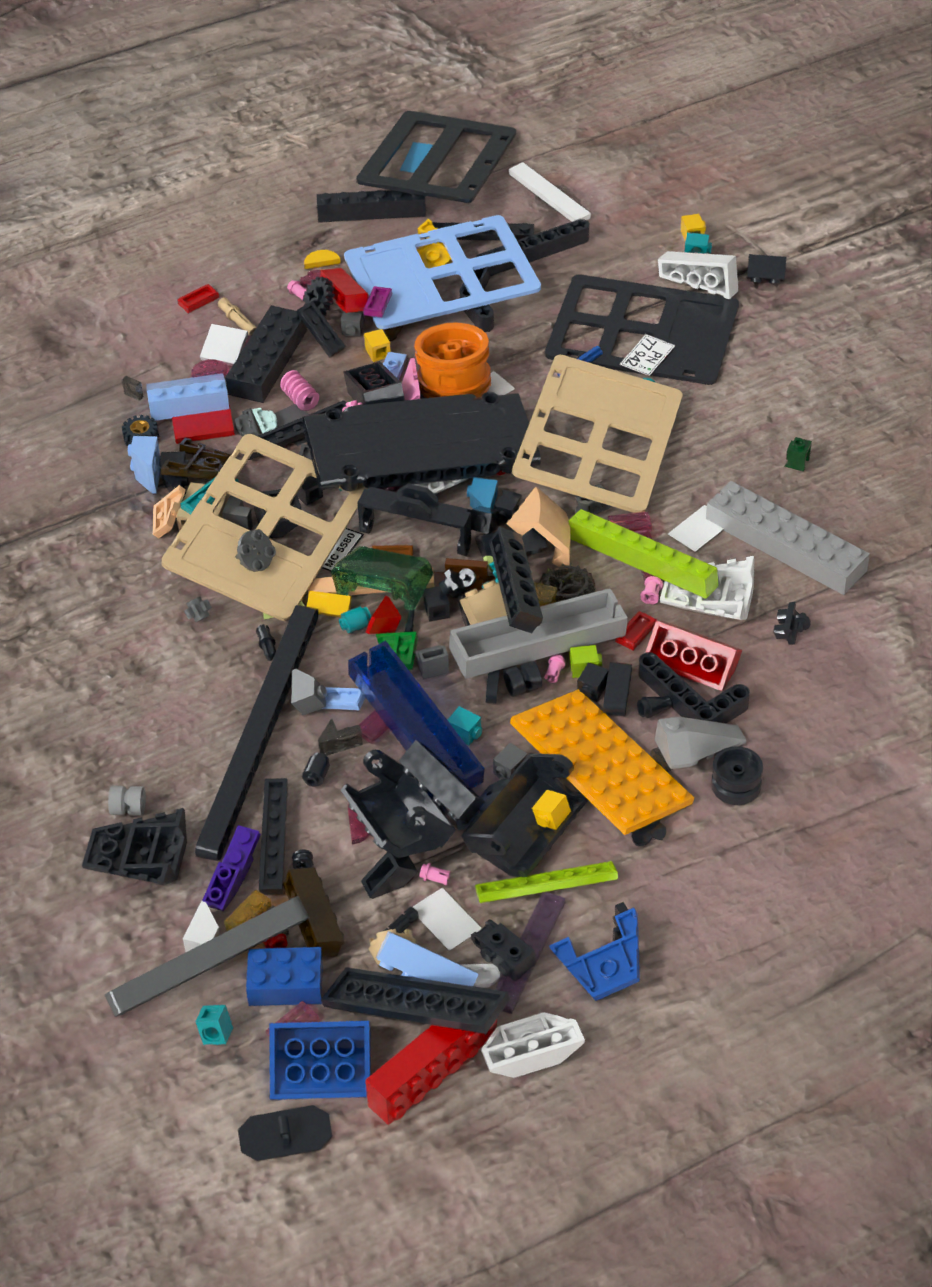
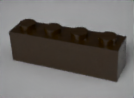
[283,868,344,957]

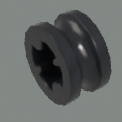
[292,849,313,869]

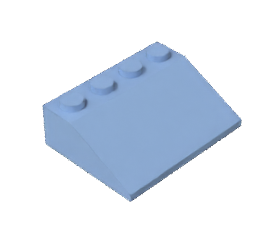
[146,373,229,421]

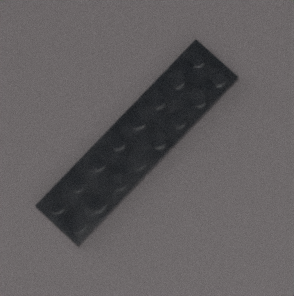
[321,967,510,1034]

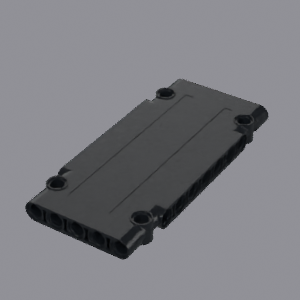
[302,392,541,491]

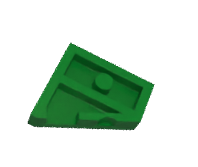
[376,632,418,671]

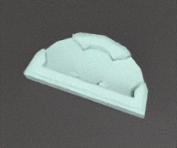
[252,408,278,434]

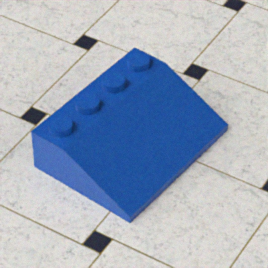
[269,1021,371,1100]

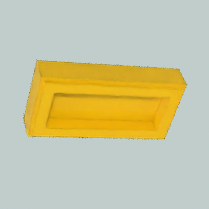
[307,591,352,617]

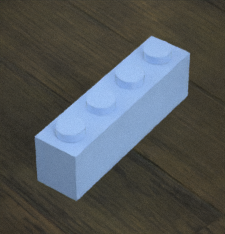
[376,931,479,986]

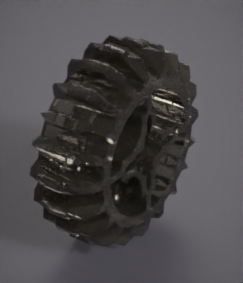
[539,563,596,605]

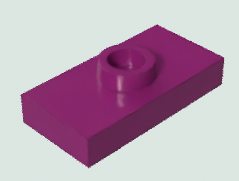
[363,286,392,318]

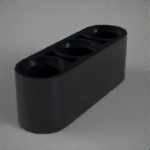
[603,662,632,717]

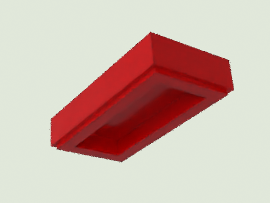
[177,284,219,313]
[615,611,657,651]

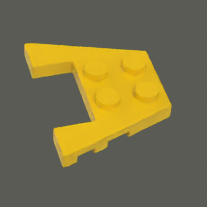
[417,219,453,268]

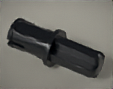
[256,624,276,661]

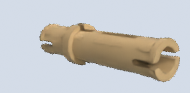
[218,297,257,338]

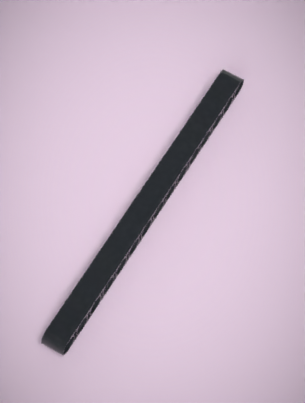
[195,605,318,861]

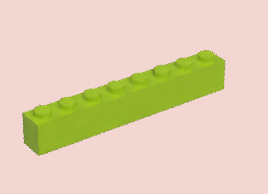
[568,509,719,599]

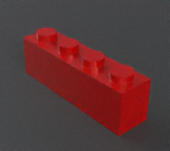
[320,268,369,313]

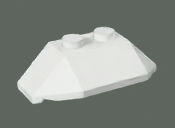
[482,1013,585,1078]

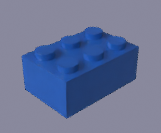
[246,947,323,1006]

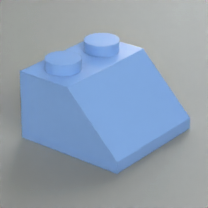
[128,436,160,494]

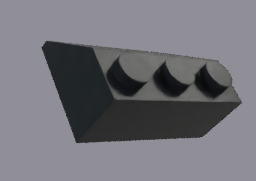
[474,528,547,560]

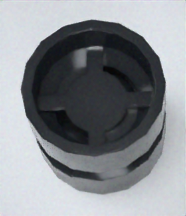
[503,661,542,697]

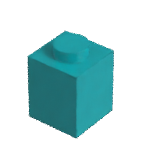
[447,706,483,746]

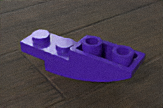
[202,825,261,911]

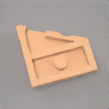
[153,485,186,538]

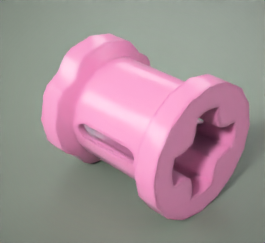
[640,576,664,605]

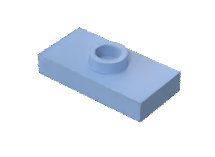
[383,352,407,380]
[321,687,367,710]

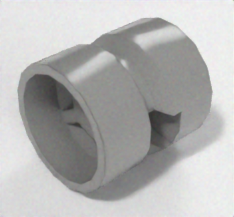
[108,785,146,816]

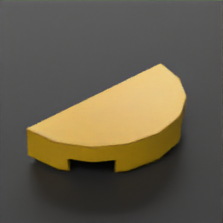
[304,250,341,269]

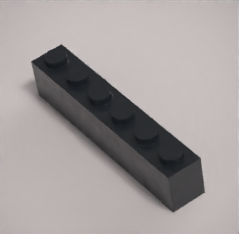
[317,190,426,223]

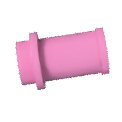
[287,280,307,301]
[544,654,565,683]
[419,863,451,885]

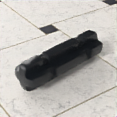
[382,907,419,933]

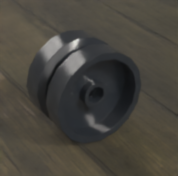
[711,746,763,805]

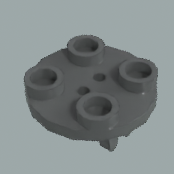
[235,529,276,572]

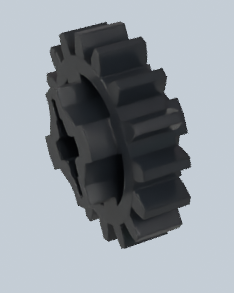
[303,277,335,316]

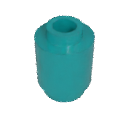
[339,606,371,633]

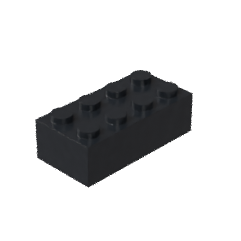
[343,361,405,405]

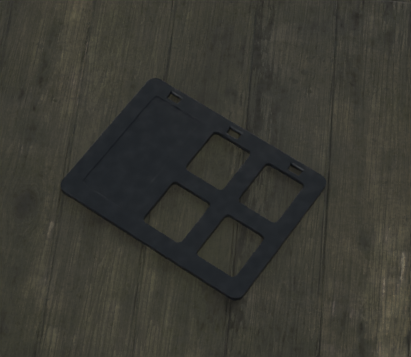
[545,274,739,385]

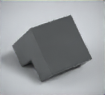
[222,495,253,531]
[415,645,449,680]

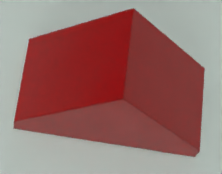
[365,595,402,634]

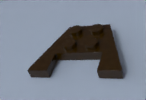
[161,438,237,479]

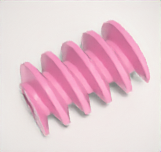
[280,370,319,411]

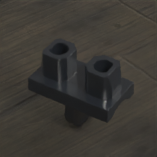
[438,568,476,598]
[774,602,811,645]

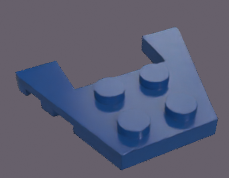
[549,908,640,1001]

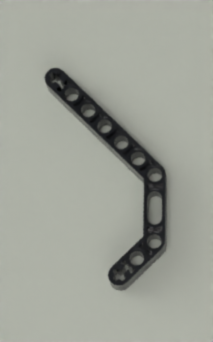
[459,219,590,332]

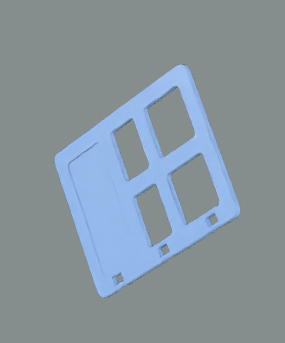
[344,215,541,329]

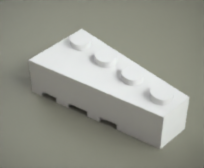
[658,251,738,299]

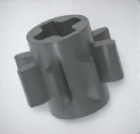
[184,596,212,622]

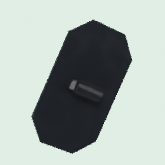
[238,1105,332,1161]

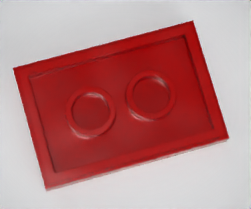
[172,404,235,444]

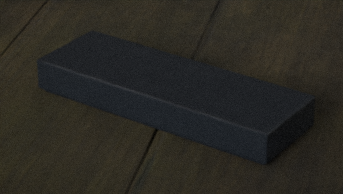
[296,301,346,358]

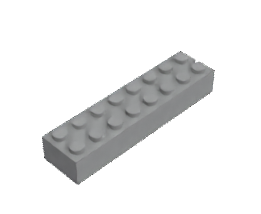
[706,481,870,595]
[449,588,628,679]

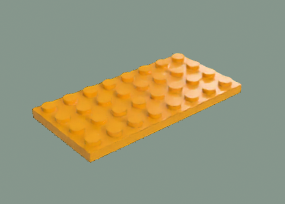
[510,689,695,835]

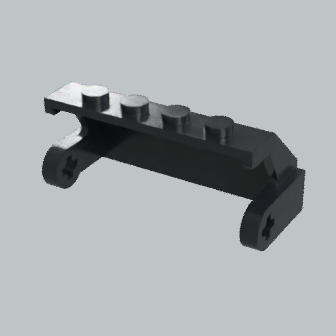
[357,484,472,556]
[341,750,456,858]
[461,753,588,877]

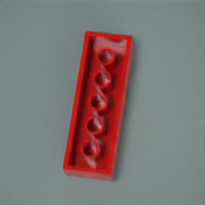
[365,1019,497,1125]

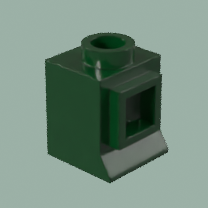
[784,437,812,472]

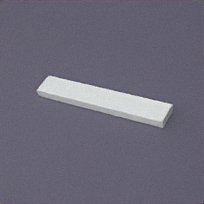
[509,162,591,222]

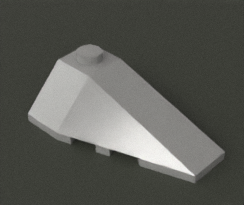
[655,717,746,769]

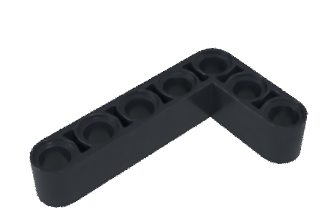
[638,652,750,724]

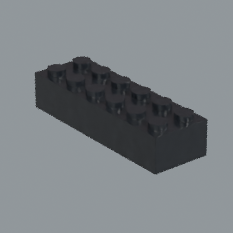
[225,305,308,403]

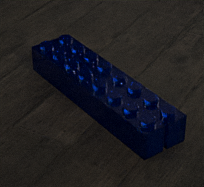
[348,640,485,789]

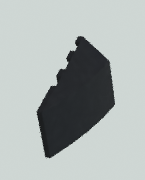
[82,808,187,885]

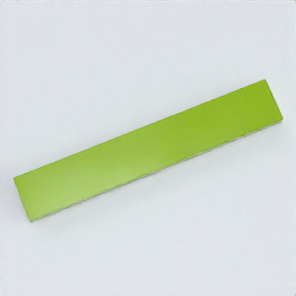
[475,861,618,903]

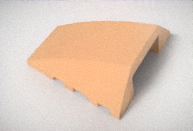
[506,487,570,575]

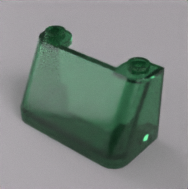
[331,546,433,610]

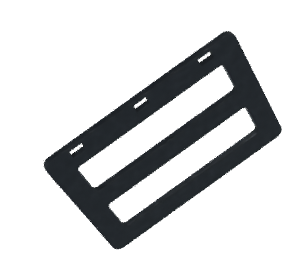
[356,111,516,203]

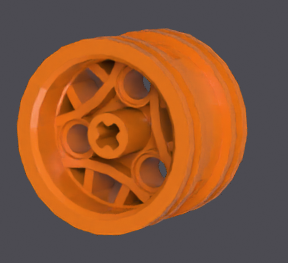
[414,323,491,398]

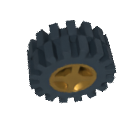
[122,415,159,446]

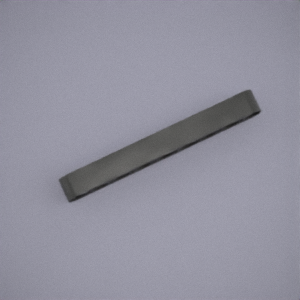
[104,896,310,1017]

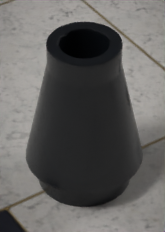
[637,696,672,718]

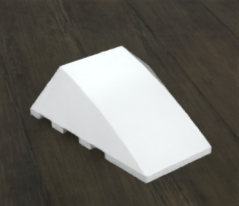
[660,556,754,620]

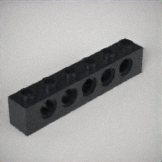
[489,527,543,634]

